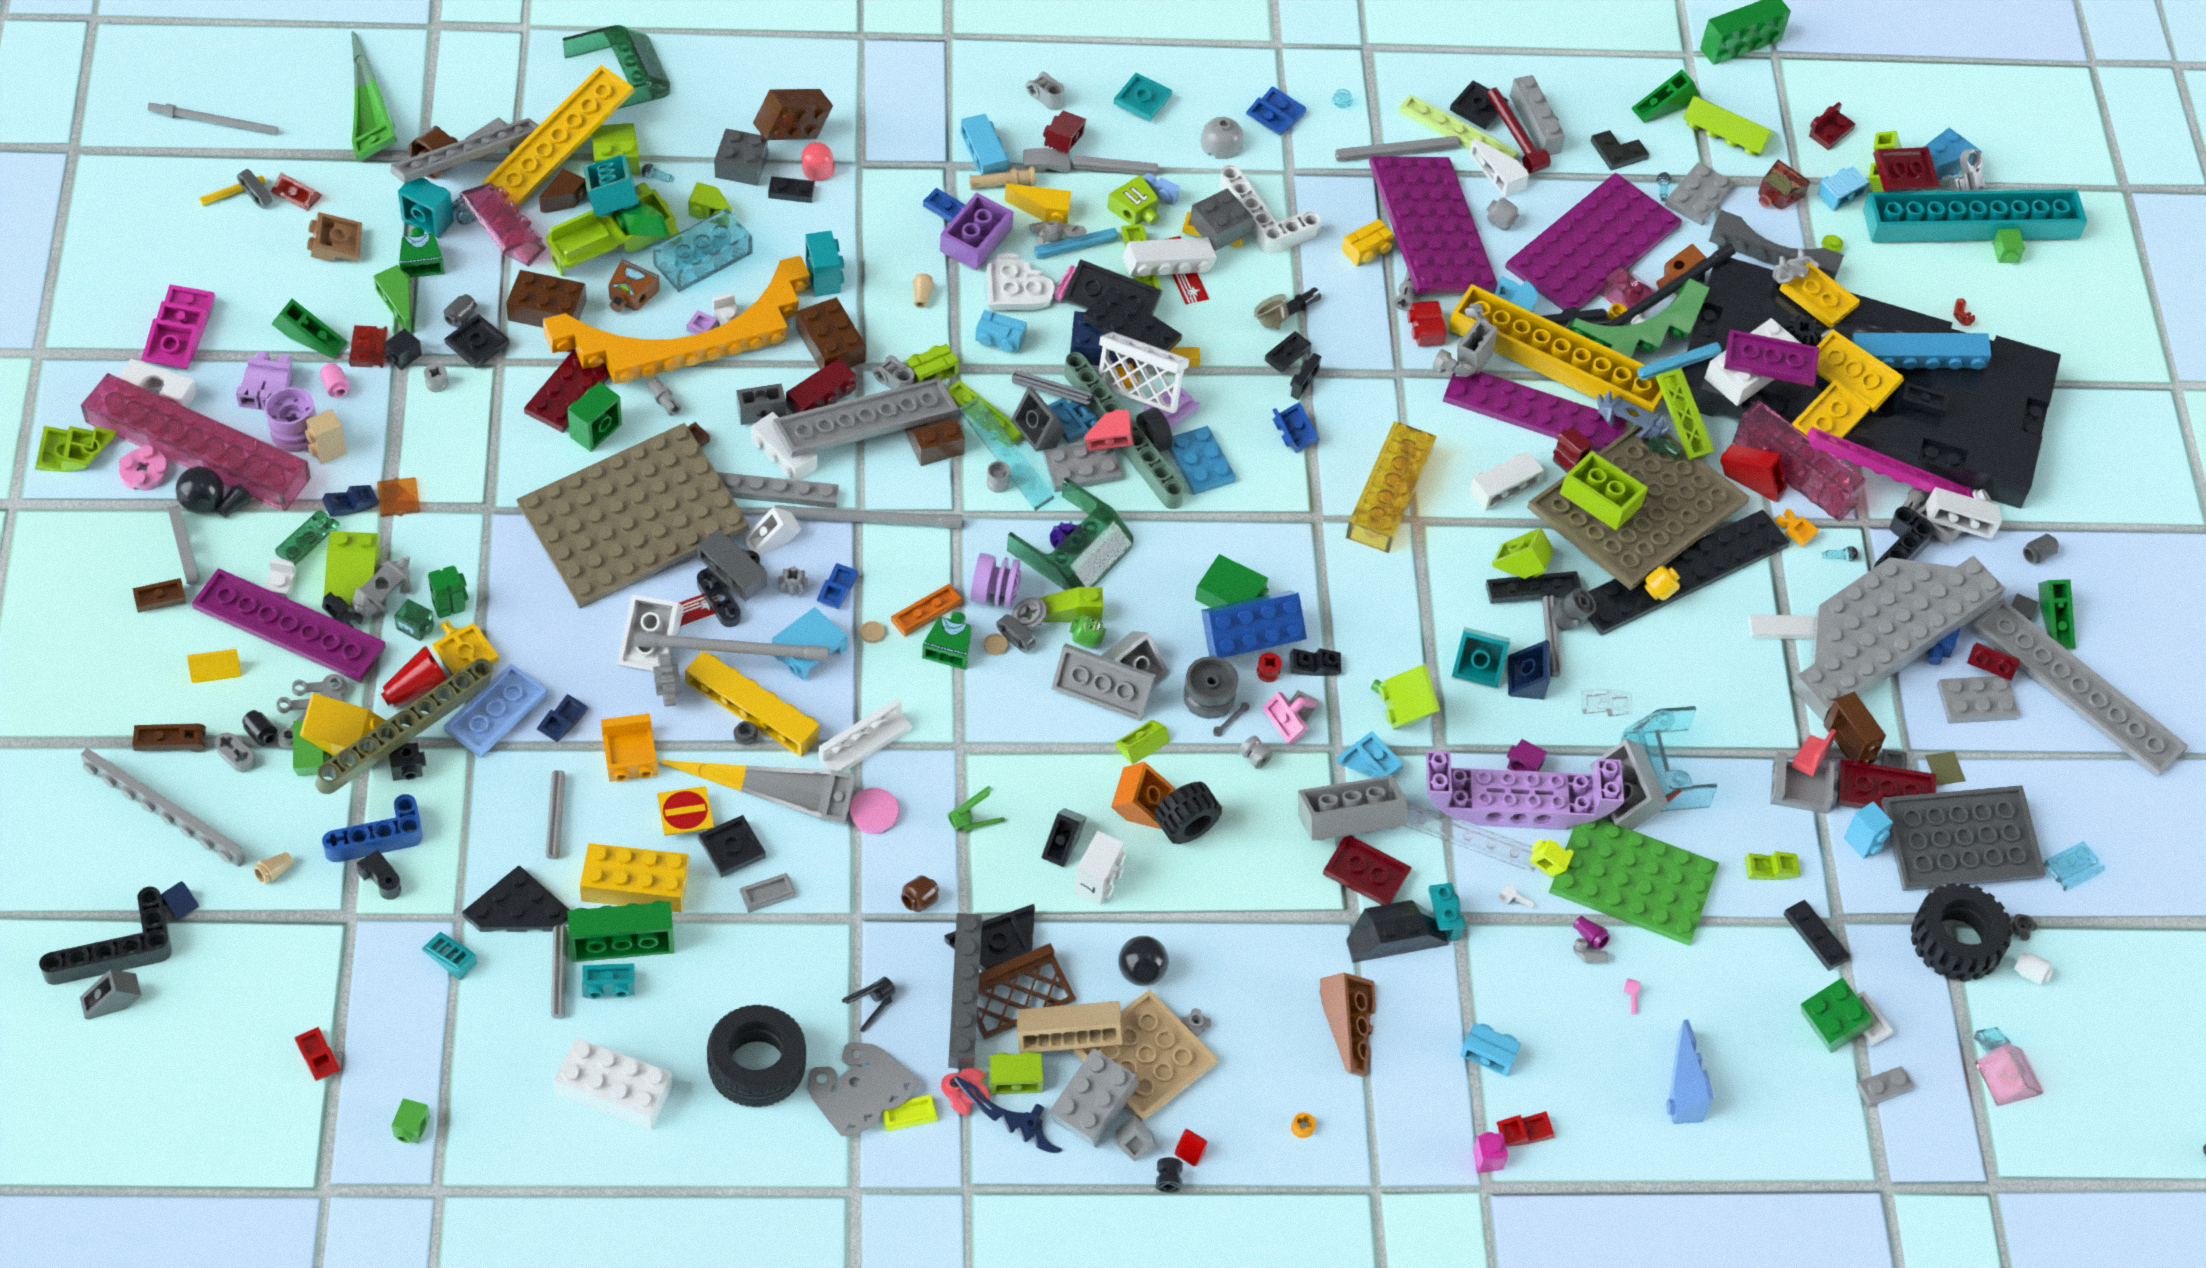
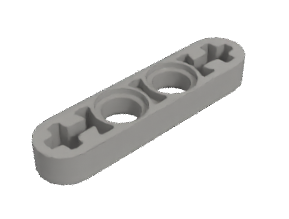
[167,505,199,584]

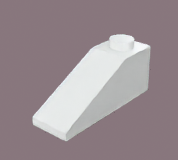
[1469,139,1529,198]

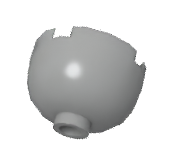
[1200,116,1243,159]

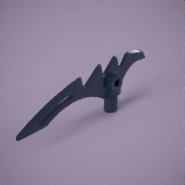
[954,1076,1062,1153]

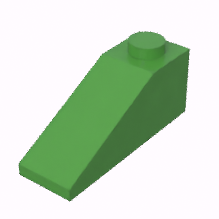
[373,265,412,334]

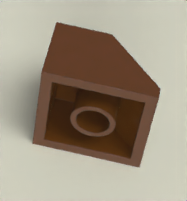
[905,418,965,466]

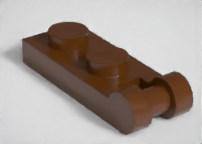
[132,723,206,752]

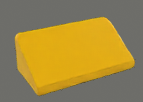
[187,649,241,683]

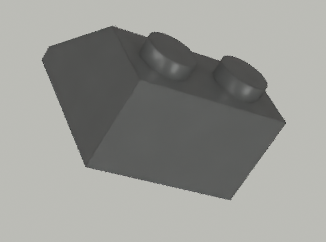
[1010,386,1065,452]

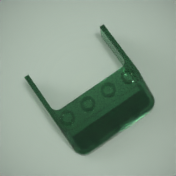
[562,25,670,109]
[1007,477,1134,590]

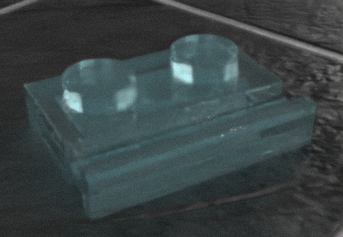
[2043,841,2105,892]

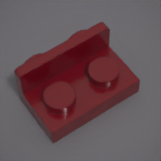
[1809,102,1856,150]
[1967,642,2020,681]

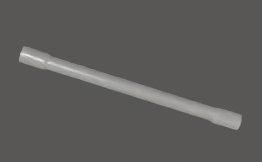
[775,505,962,529]
[634,632,829,661]

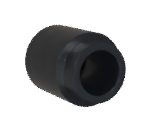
[242,710,278,746]

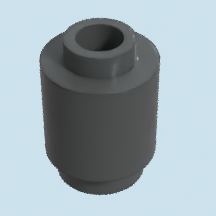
[443,294,477,327]
[2023,534,2059,564]

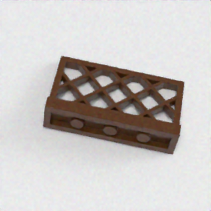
[977,943,1076,1040]

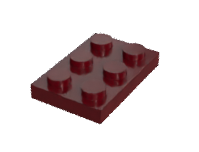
[1873,147,1940,193]
[1323,835,1412,905]

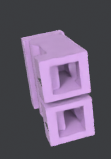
[236,351,293,411]

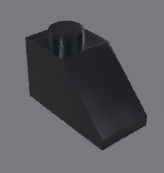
[1041,808,1087,867]

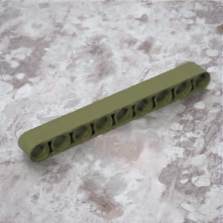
[315,658,493,794]

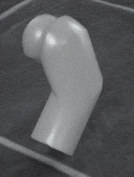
[1573,938,1608,964]

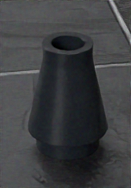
[216,484,252,518]

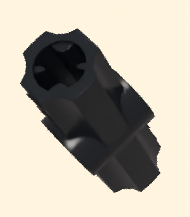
[1541,307,1608,329]

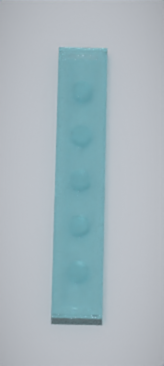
[959,396,1055,511]

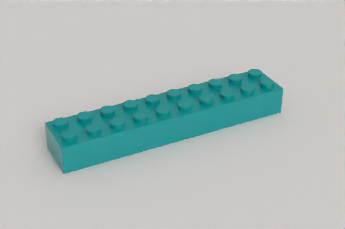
[1863,189,2087,242]

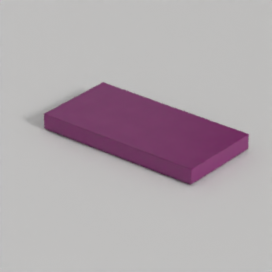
[1724,329,1819,387]

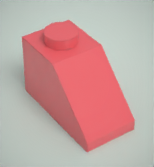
[1085,410,1134,451]

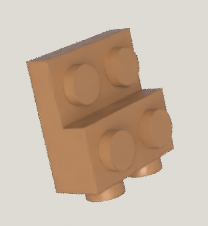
[306,212,362,262]

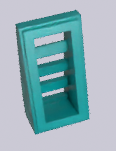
[422,931,477,980]

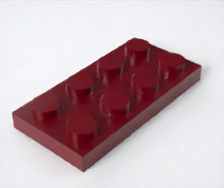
[524,349,610,433]
[1837,759,1936,811]

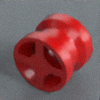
[1256,652,1282,683]

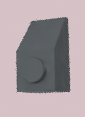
[80,969,142,1020]

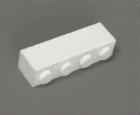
[1122,237,1217,277]

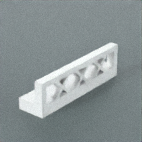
[819,698,912,772]

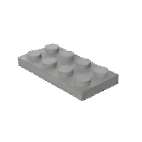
[1051,643,1156,721]

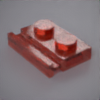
[349,325,388,368]

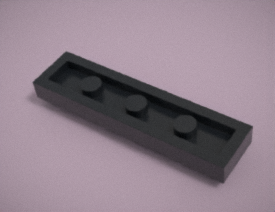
[1485,571,1582,604]

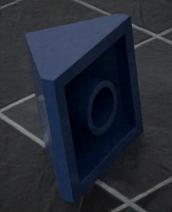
[1508,640,1550,700]

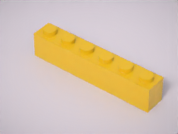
[685,651,819,757]

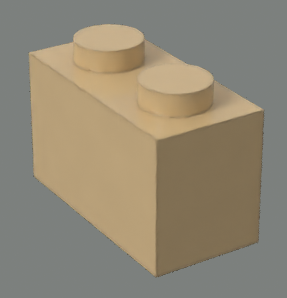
[305,409,347,465]

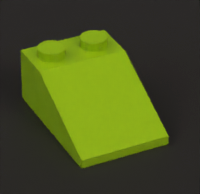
[591,123,640,175]
[324,531,381,608]
[1379,664,1440,730]

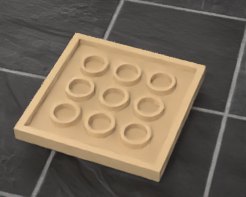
[1073,989,1218,1123]

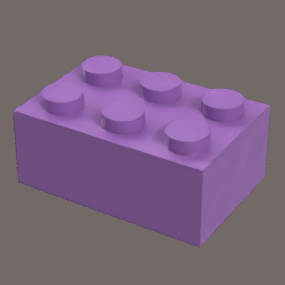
[940,192,1014,270]

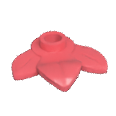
[941,1068,991,1115]

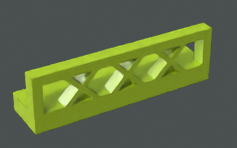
[1656,368,1714,460]

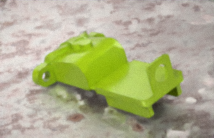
[546,182,681,276]

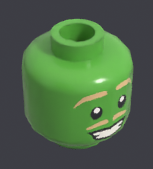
[1069,614,1106,649]

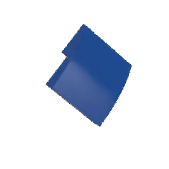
[1246,86,1306,136]

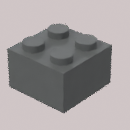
[714,128,768,186]
[1189,188,1253,251]

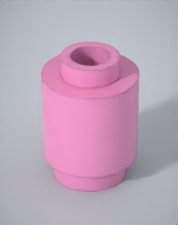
[320,363,350,397]

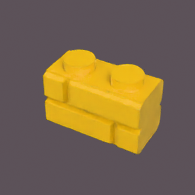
[1341,219,1394,266]

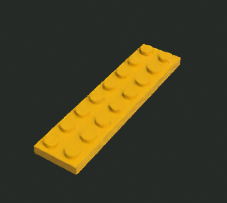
[482,65,635,210]

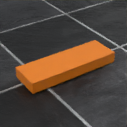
[891,584,963,637]

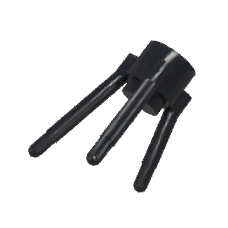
[842,976,896,1032]

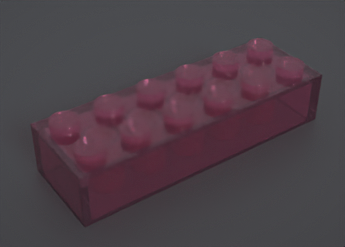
[1732,400,1867,522]

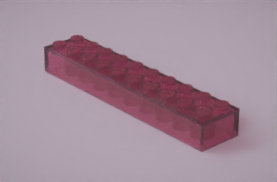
[80,373,311,511]

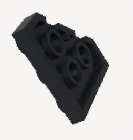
[462,865,570,932]

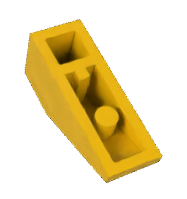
[1004,183,1071,224]

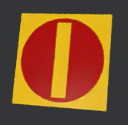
[657,786,714,836]

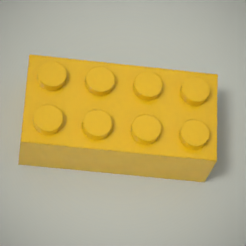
[580,843,690,913]

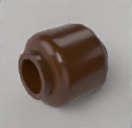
[901,875,939,913]

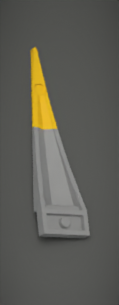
[660,760,856,824]

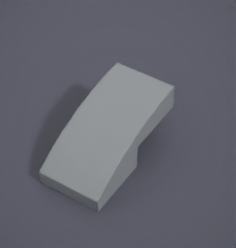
[1023,148,1070,174]

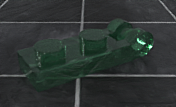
[275,510,340,566]

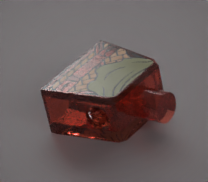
[1758,159,1811,210]

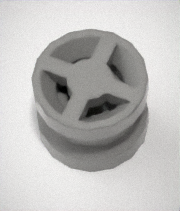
[424,363,448,393]

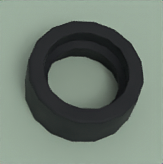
[1136,407,1173,452]

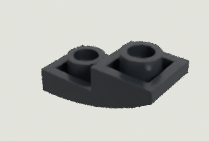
[1290,648,1342,676]

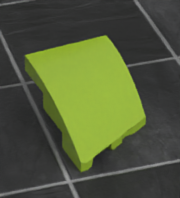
[35,425,116,472]

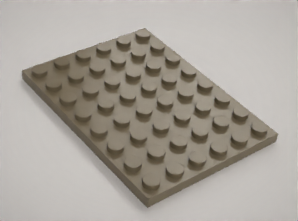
[516,422,750,609]
[1527,425,1750,590]

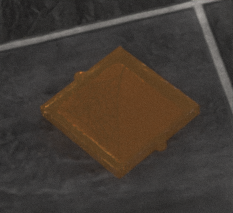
[377,477,420,517]

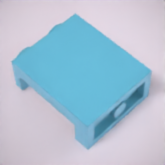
[772,607,847,681]

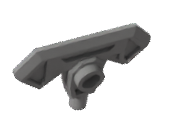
[1029,221,1087,245]

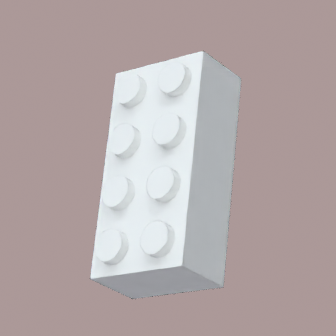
[1705,318,1802,406]
[553,1037,673,1130]

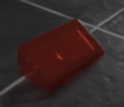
[270,172,322,211]

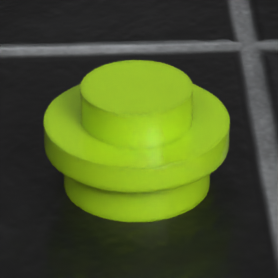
[1821,235,1843,252]

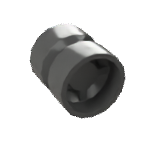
[1552,588,1596,630]

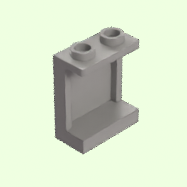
[1770,751,1838,814]

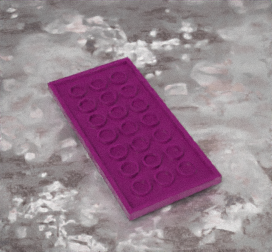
[1369,156,1498,294]
[1505,172,1682,310]

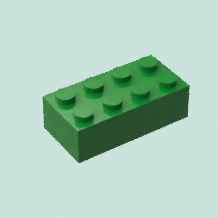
[1700,0,1791,65]
[567,901,674,962]

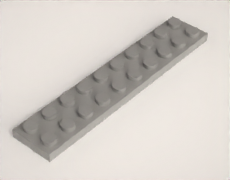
[1971,599,2188,777]

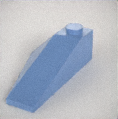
[1666,1019,1714,1124]

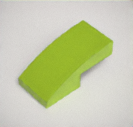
[1744,851,1801,880]

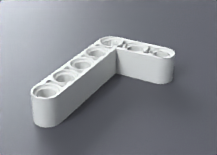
[1219,164,1321,254]

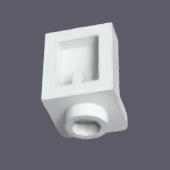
[712,293,740,327]
[264,559,296,598]

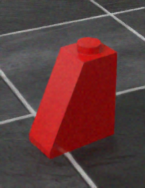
[1720,444,1787,502]

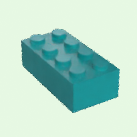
[583,153,639,217]

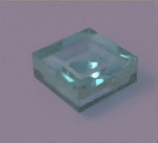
[1974,1027,2011,1054]

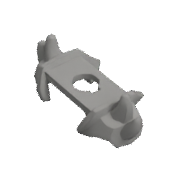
[1773,248,1820,284]
[352,556,412,617]

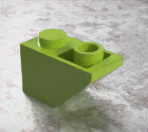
[688,182,732,226]

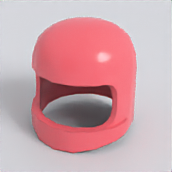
[801,142,835,181]

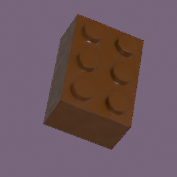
[753,89,834,140]
[506,269,587,328]
[796,297,866,370]

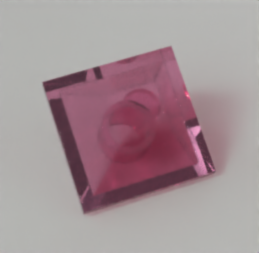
[1601,267,1657,313]

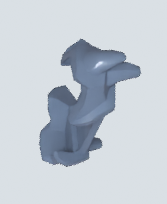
[1597,391,1671,441]

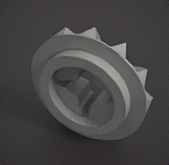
[1011,597,1048,631]

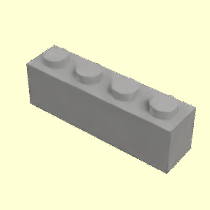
[1510,75,1565,156]

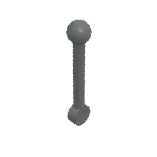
[1213,702,1250,737]

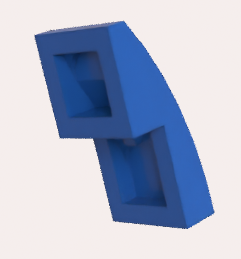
[817,563,859,610]

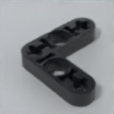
[697,550,760,627]

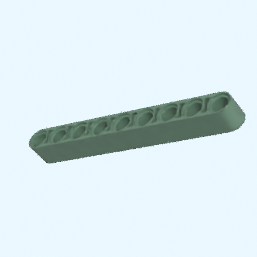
[1064,352,1185,509]

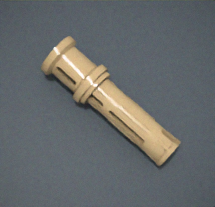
[969,166,1036,189]

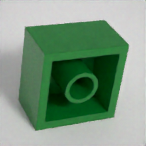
[567,382,622,452]
[1800,977,1873,1053]

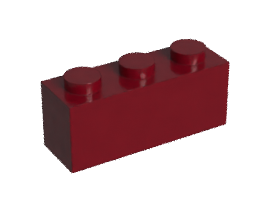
[786,358,856,414]

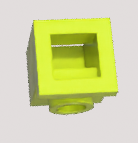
[1529,839,1574,878]

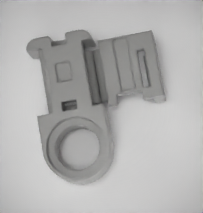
[1947,149,1988,191]

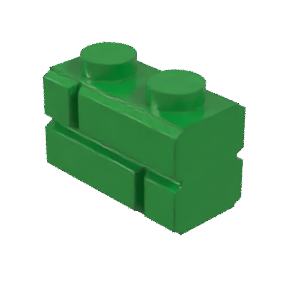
[428,565,469,618]

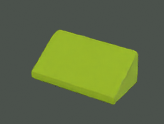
[1114,720,1170,764]

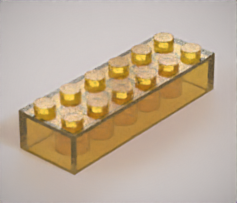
[1345,421,1437,553]

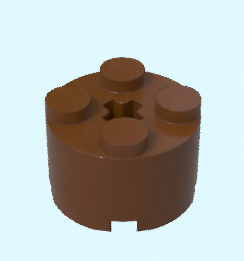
[408,126,458,179]

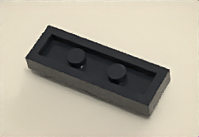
[1783,899,1850,971]

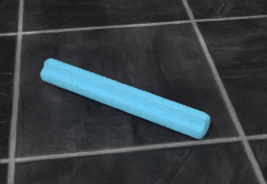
[1034,227,1118,259]
[1637,342,1721,380]

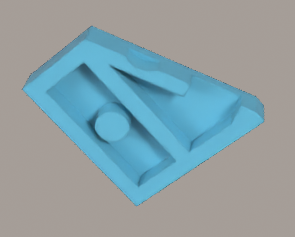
[1336,731,1403,778]

